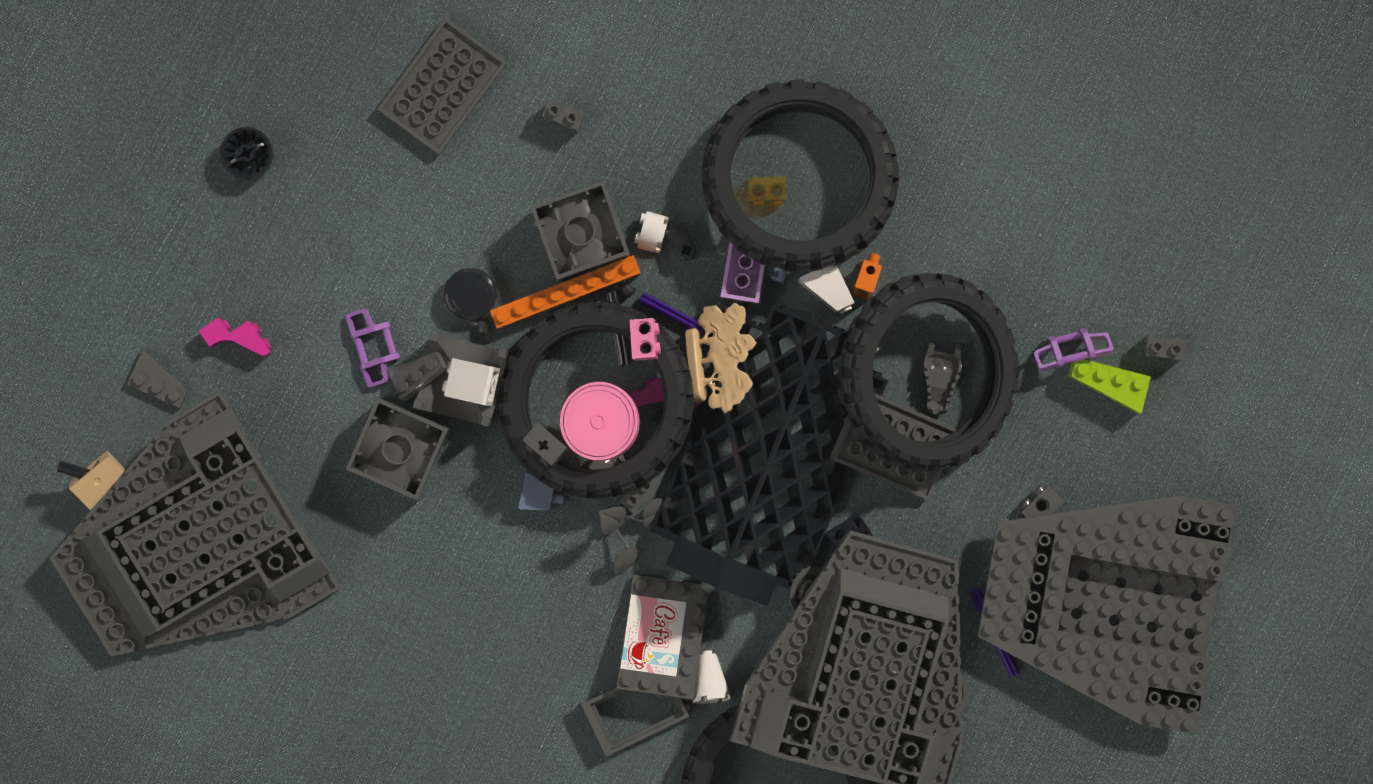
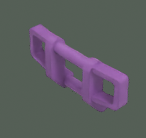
[346,309,400,387]
[1034,328,1114,372]

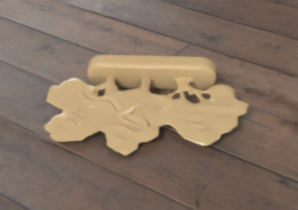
[685,303,757,413]

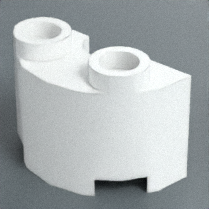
[634,211,669,254]

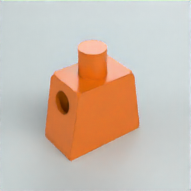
[851,253,882,300]

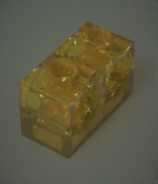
[748,177,787,205]

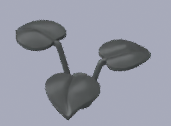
[598,497,664,575]

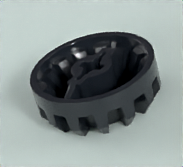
[220,127,274,180]

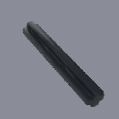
[607,290,630,366]

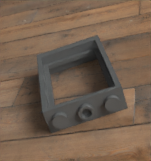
[581,686,691,757]

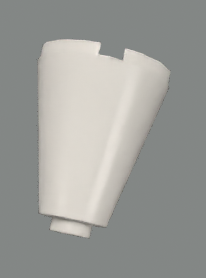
[692,650,731,704]

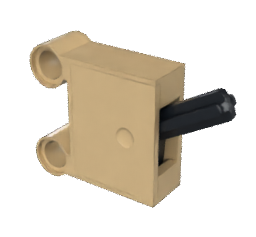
[57,451,126,511]

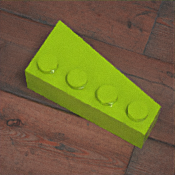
[1068,359,1151,414]

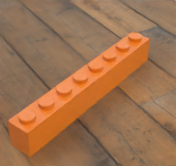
[490,255,641,330]

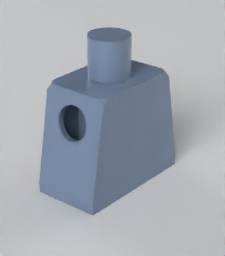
[518,473,565,510]

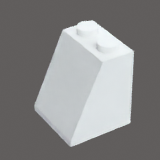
[798,266,855,314]
[442,358,500,406]

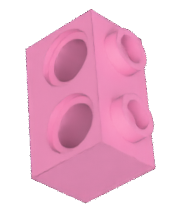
[630,318,661,361]

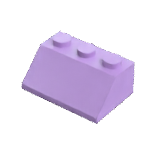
[720,242,767,304]

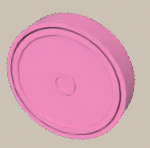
[560,382,640,461]

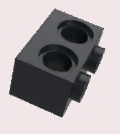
[826,512,873,549]

